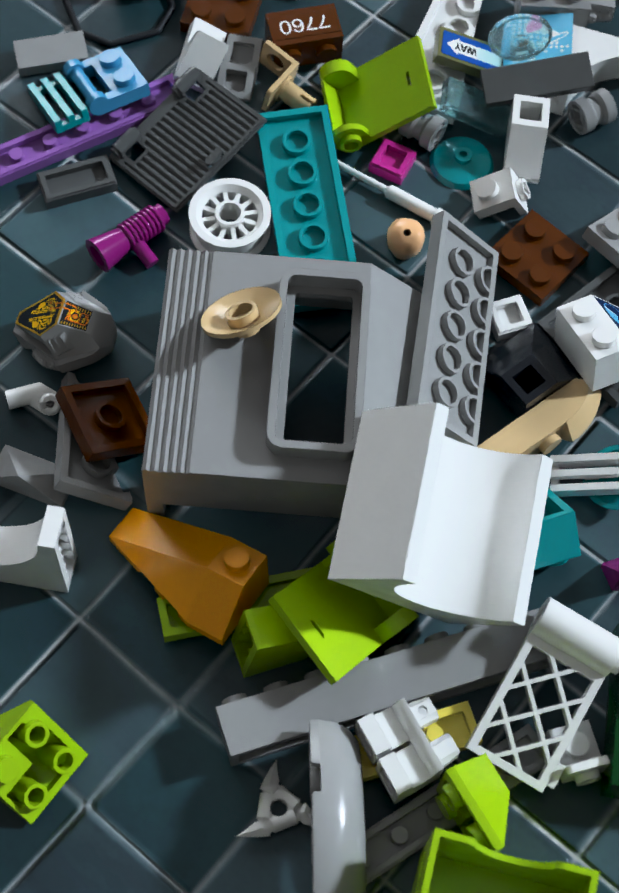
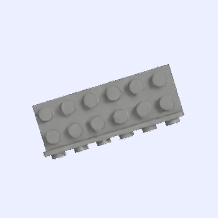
[406,210,499,447]

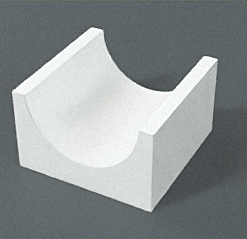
[328,402,553,626]

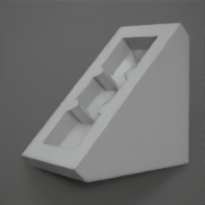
[0,444,69,507]

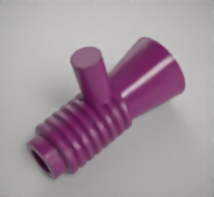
[85,204,170,272]

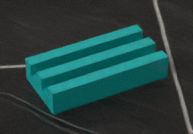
[27,72,91,134]

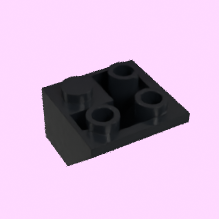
[485,322,583,418]

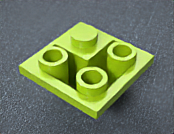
[0,700,89,825]
[435,753,510,852]

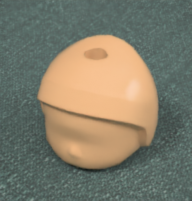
[387,218,425,260]

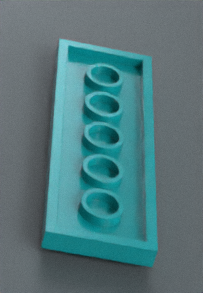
[257,105,357,313]

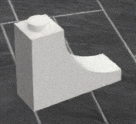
[549,24,619,115]
[0,505,78,593]

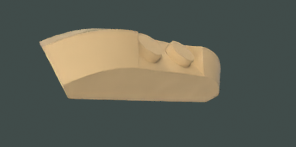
[477,378,602,455]

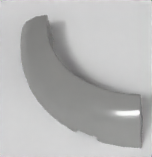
[308,720,366,893]

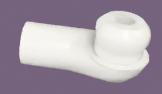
[5,382,60,416]

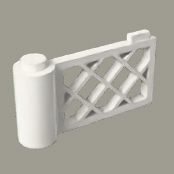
[465,597,619,793]

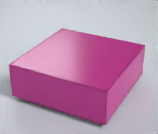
[368,138,417,186]

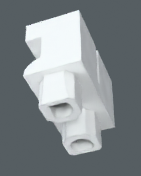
[354,697,460,804]

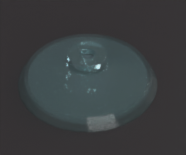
[488,13,552,61]

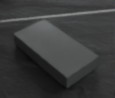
[36,154,118,210]

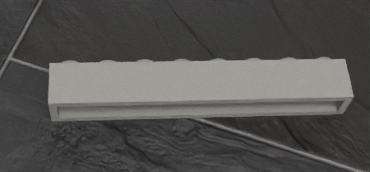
[216,608,550,767]

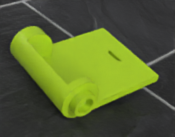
[319,35,437,153]
[268,540,419,685]

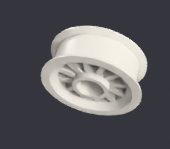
[188,178,271,254]

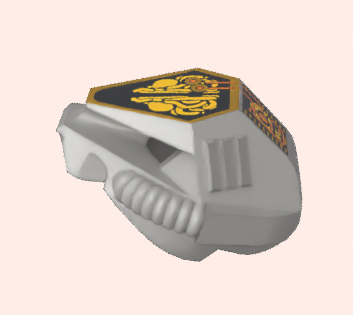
[13,290,117,373]

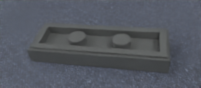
[480,51,595,108]

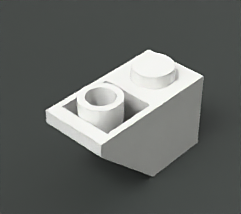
[503,94,551,184]

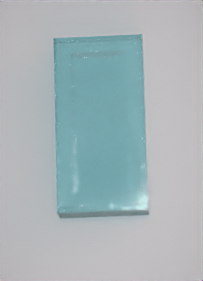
[439,76,510,138]

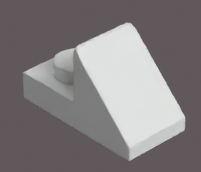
[173,17,229,93]

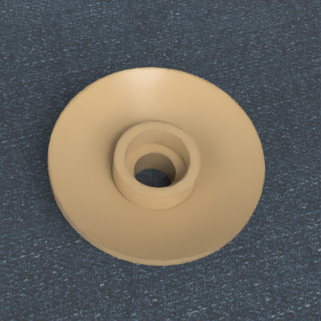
[201,287,282,339]

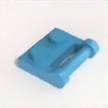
[62,46,151,116]

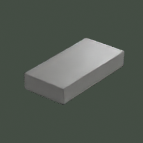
[13,30,89,77]

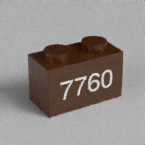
[265,3,344,68]

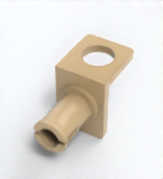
[259,40,318,112]

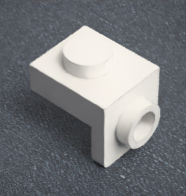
[469,167,530,219]

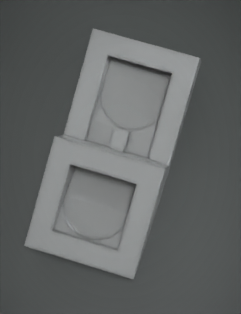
[217,34,264,103]

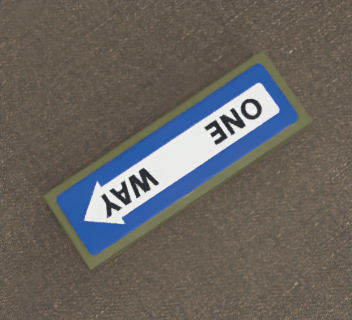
[432,26,504,78]

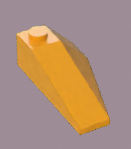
[109,508,269,645]

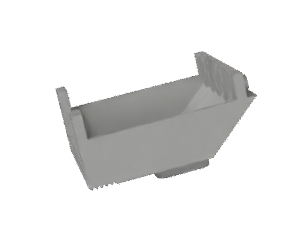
[142,248,422,518]

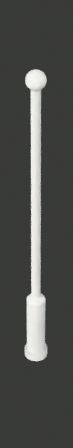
[338,160,443,224]

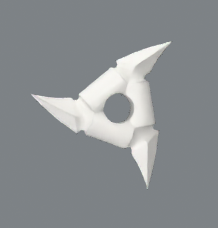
[235,759,311,837]

